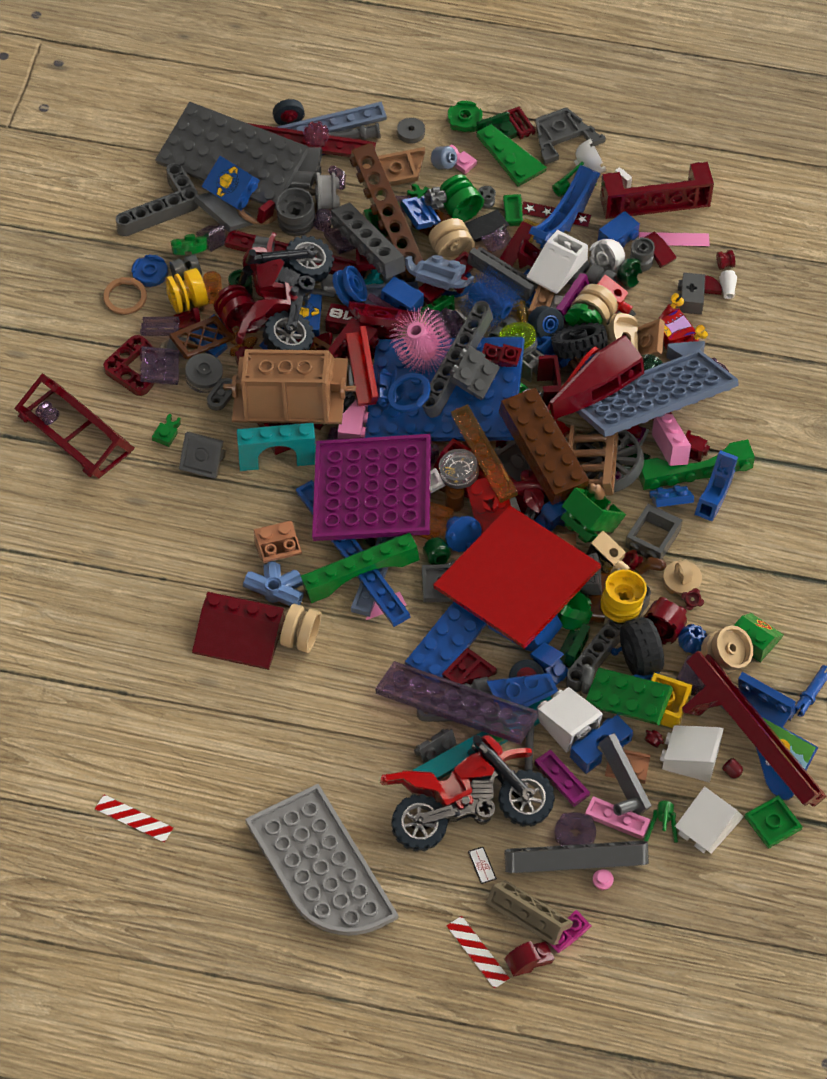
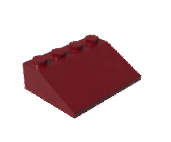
[192,591,285,670]

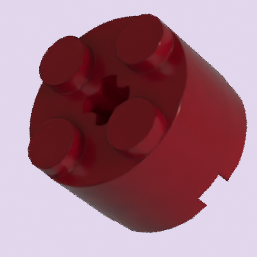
[644,597,687,645]

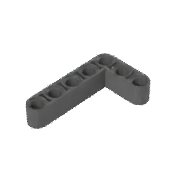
[116,163,198,236]

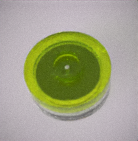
[498,322,538,357]

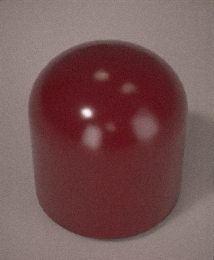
[722,758,743,779]

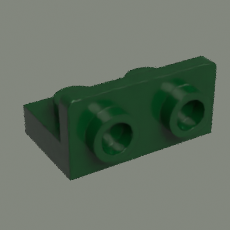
[476,111,517,148]
[560,623,590,668]

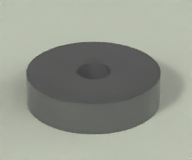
[397,118,425,143]

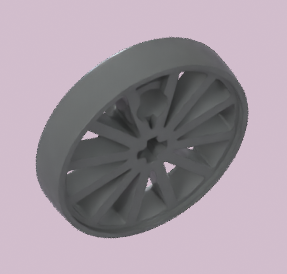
[576,430,644,493]

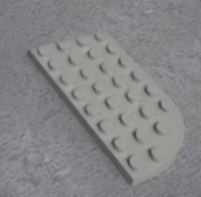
[245,784,398,935]

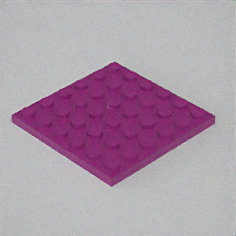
[312,434,431,541]

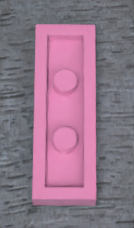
[585,797,650,840]

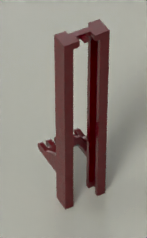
[682,651,827,807]

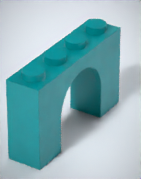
[237,423,316,471]

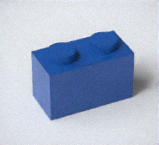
[598,211,640,247]
[381,276,424,312]

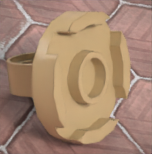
[663,559,702,597]

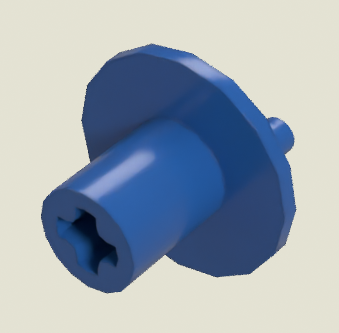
[445,516,482,552]

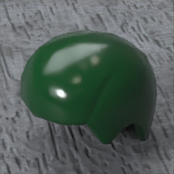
[617,258,642,288]

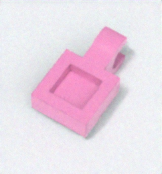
[450,145,477,175]

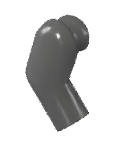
[581,664,595,694]

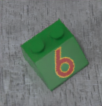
[733,613,784,663]

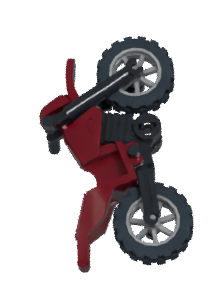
[235,232,334,350]

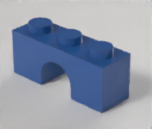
[570,714,633,774]

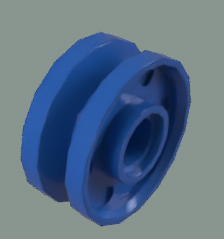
[333,266,368,306]

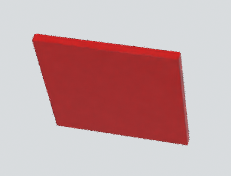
[433,505,601,649]

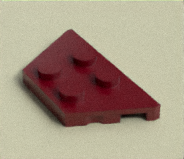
[348,301,420,329]

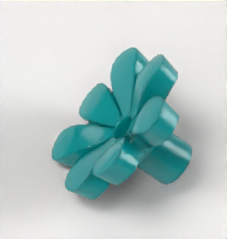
[364,269,384,285]

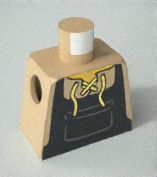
[586,531,630,574]

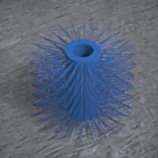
[458,266,523,331]

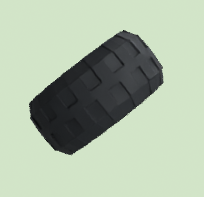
[620,617,665,676]

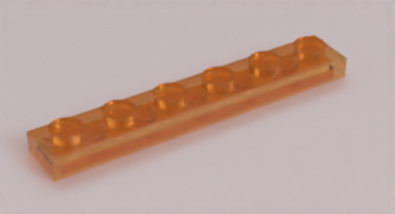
[451,404,518,503]

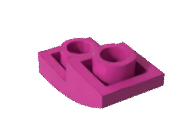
[548,910,592,953]

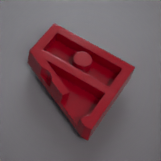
[442,647,497,689]

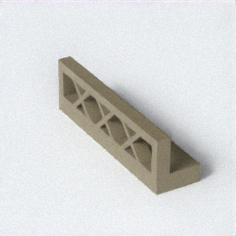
[486,880,573,946]

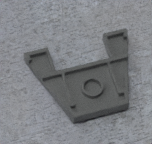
[535,107,606,165]

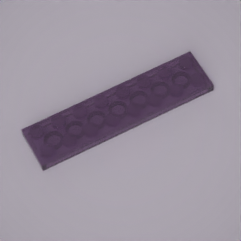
[375,661,538,745]

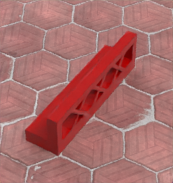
[345,326,378,406]

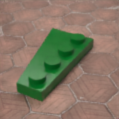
[476,124,547,187]

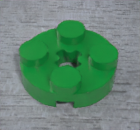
[447,101,483,132]
[170,234,208,255]
[565,303,603,327]

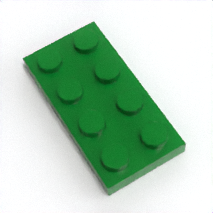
[586,667,673,725]

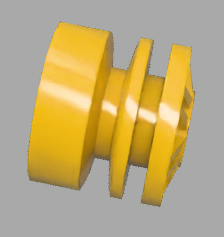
[165,268,208,314]
[600,570,647,623]

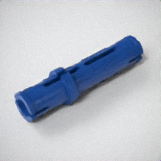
[795,665,827,717]

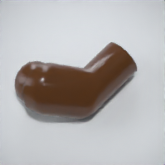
[636,557,666,575]

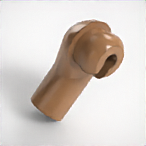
[588,483,605,500]

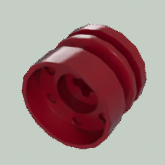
[213,285,255,334]

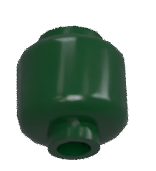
[422,537,451,565]

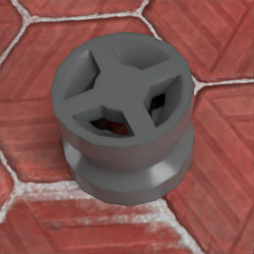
[478,186,496,208]

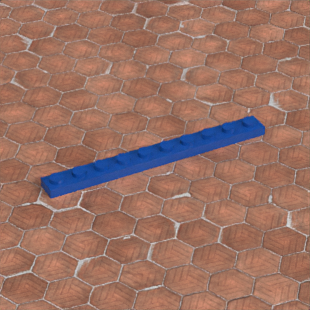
[296,480,411,627]

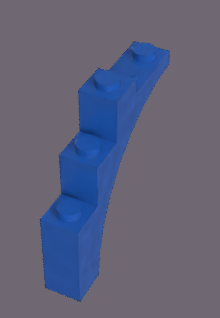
[529,165,600,249]

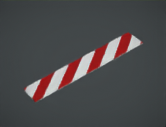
[95,795,173,842]
[447,916,510,989]

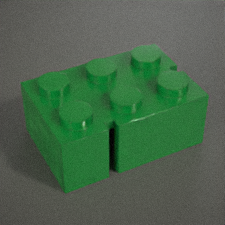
[562,488,626,533]

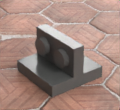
[179,432,226,479]

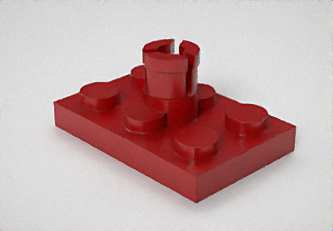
[466,473,511,534]

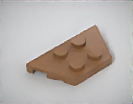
[362,147,425,186]

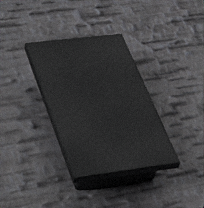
[465,209,509,242]

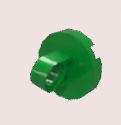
[557,591,592,630]

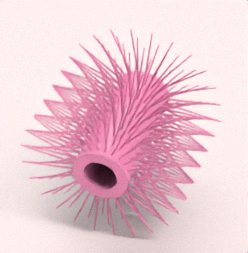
[389,308,451,374]

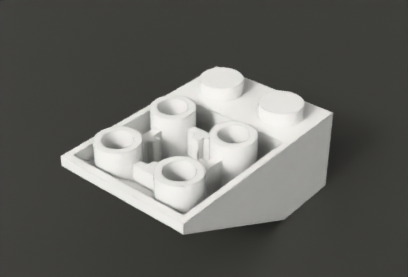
[526,230,588,294]

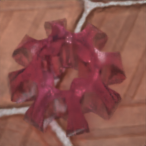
[303,121,330,147]

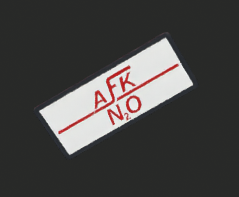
[468,847,497,884]

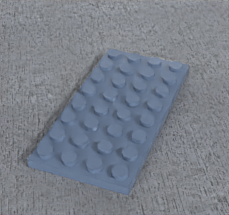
[576,350,739,437]

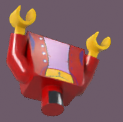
[658,293,708,350]

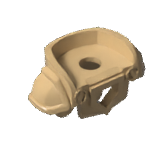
[605,312,638,351]

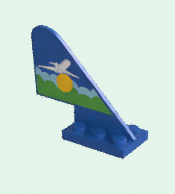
[738,672,818,800]

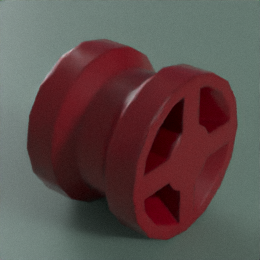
[716,250,735,270]

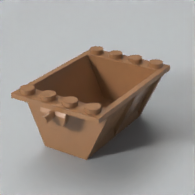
[223,349,356,424]

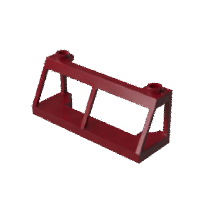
[14,373,135,478]

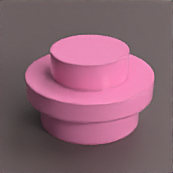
[592,869,614,890]

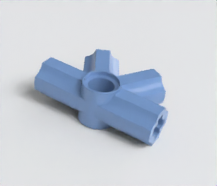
[243,561,304,606]

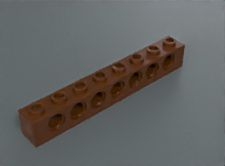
[349,143,423,282]

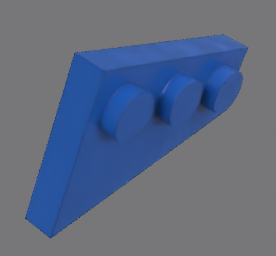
[487,673,558,718]

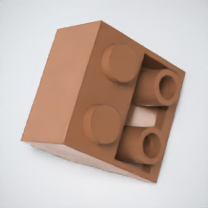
[254,520,302,563]

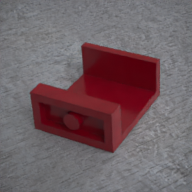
[537,355,562,407]

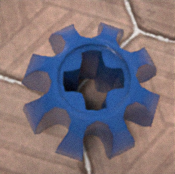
[678,624,707,654]

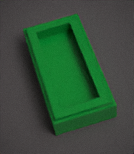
[503,194,523,227]

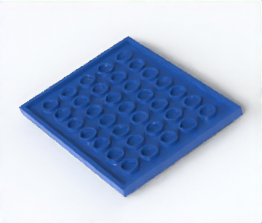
[365,337,525,441]

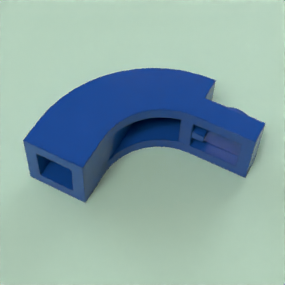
[694,450,738,521]

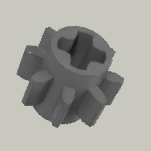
[424,187,447,210]

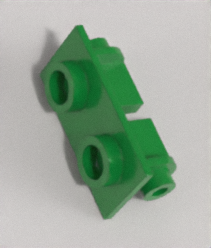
[419,295,455,326]

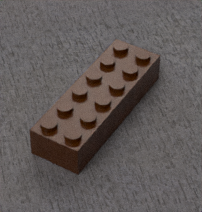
[499,388,590,505]

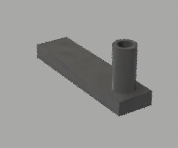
[599,733,652,816]

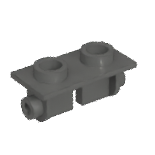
[414,729,457,764]

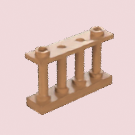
[566,426,619,496]

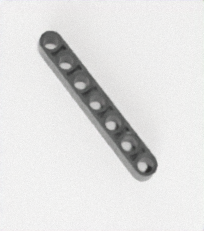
[422,301,493,418]
[566,585,651,692]
[504,841,649,873]

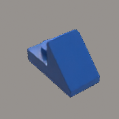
[529,642,568,685]

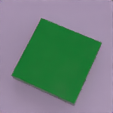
[744,795,803,849]

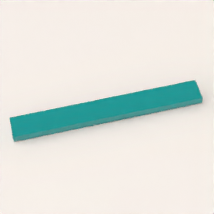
[413,696,552,780]

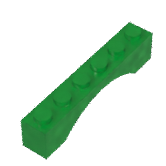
[639,439,755,490]
[301,533,420,604]

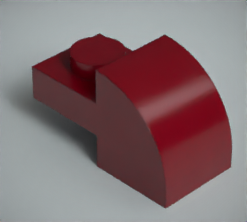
[504,941,555,977]

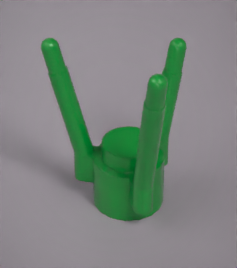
[552,162,597,197]
[644,801,678,843]

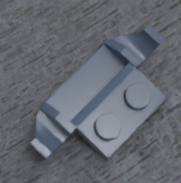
[405,255,475,290]

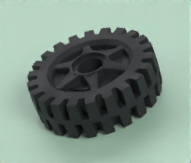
[551,323,608,359]

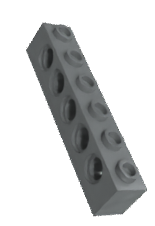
[330,202,406,279]

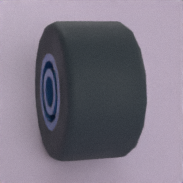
[527,306,564,338]

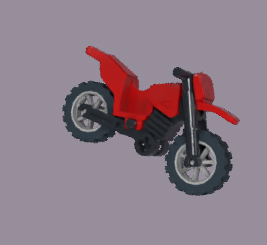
[380,735,555,852]

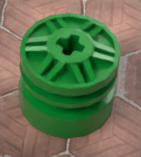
[440,174,484,222]

